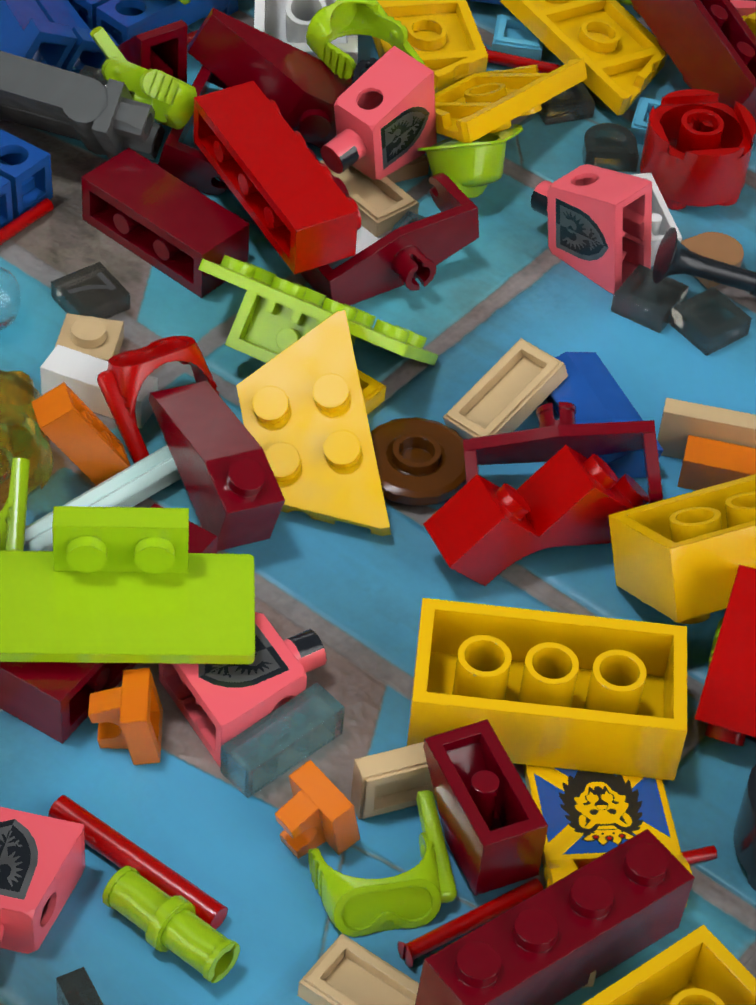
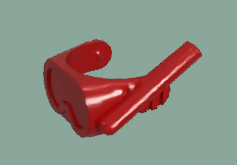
[97,336,219,464]

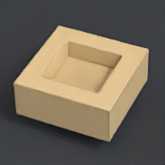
[55,313,124,361]

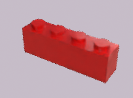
[194,80,361,275]

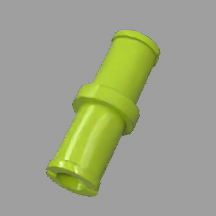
[102,866,240,983]

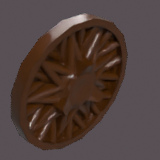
[371,417,467,506]

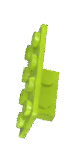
[198,255,439,366]
[0,506,255,664]

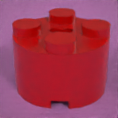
[640,89,756,210]

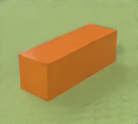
[31,382,131,486]
[677,435,756,490]

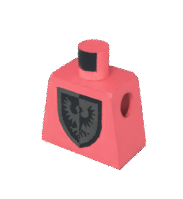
[320,46,437,180]
[531,164,652,295]
[159,612,327,767]
[0,807,86,954]

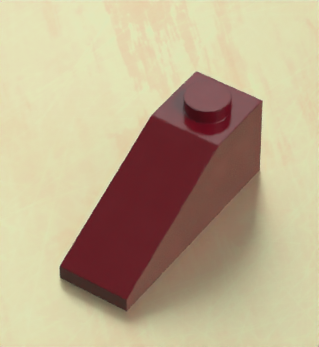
[188,8,352,148]
[149,381,285,551]

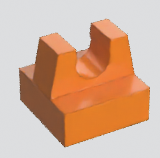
[88,667,163,765]
[275,760,360,859]

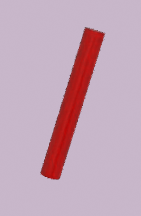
[48,795,228,929]

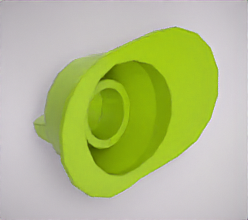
[417,124,523,198]

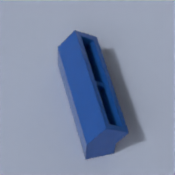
[546,352,664,479]

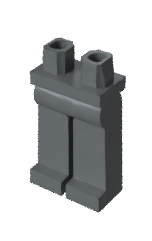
[0,51,165,160]

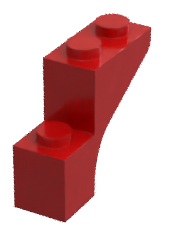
[423,445,649,586]

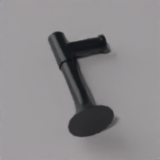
[653,227,756,296]

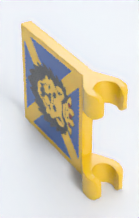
[523,764,692,908]

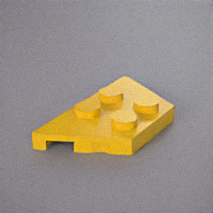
[372,0,488,93]
[500,0,668,116]
[435,58,587,143]
[236,310,391,536]

